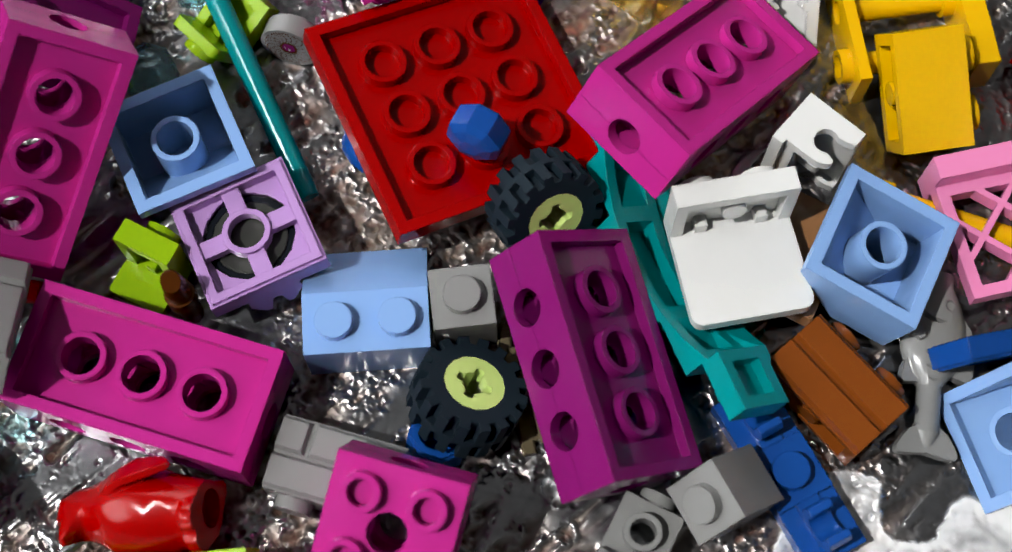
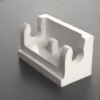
[760,93,866,195]

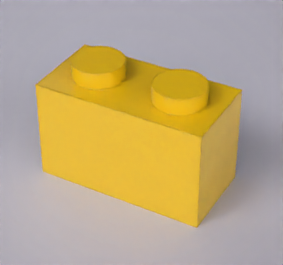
[874,24,980,155]

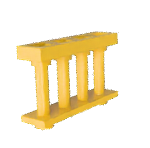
[825,0,1002,104]

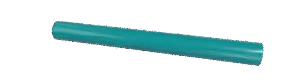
[205,0,319,203]

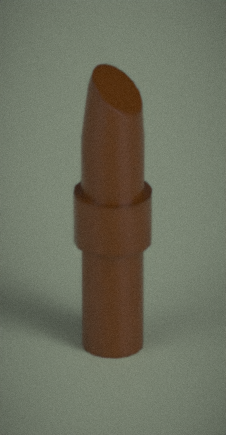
[160,269,204,324]

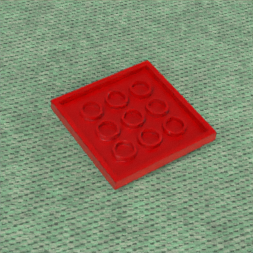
[303,0,599,245]

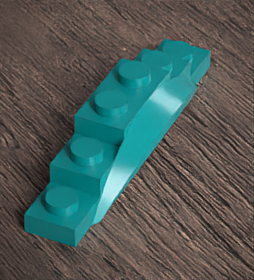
[585,138,789,421]

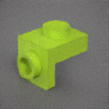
[173,0,280,64]
[110,218,194,315]

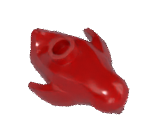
[57,456,227,552]

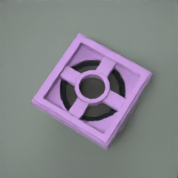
[169,156,331,318]

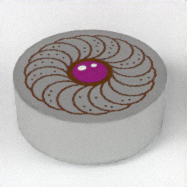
[261,13,315,65]

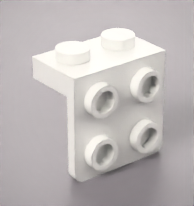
[663,166,814,330]

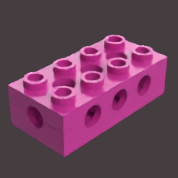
[0,0,139,282]
[566,0,820,199]
[0,279,295,487]
[311,439,479,552]

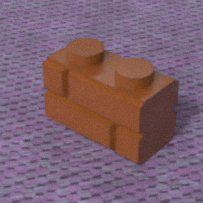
[771,314,910,466]

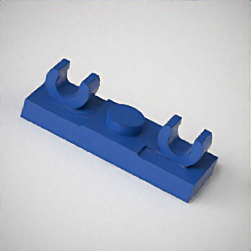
[710,403,867,552]

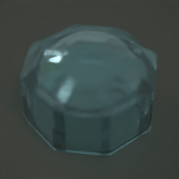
[127,42,180,97]

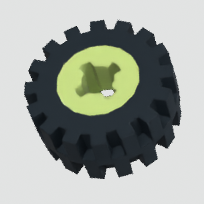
[485,146,604,248]
[406,336,528,458]

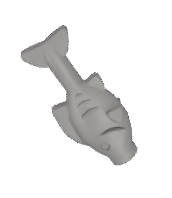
[892,271,974,463]

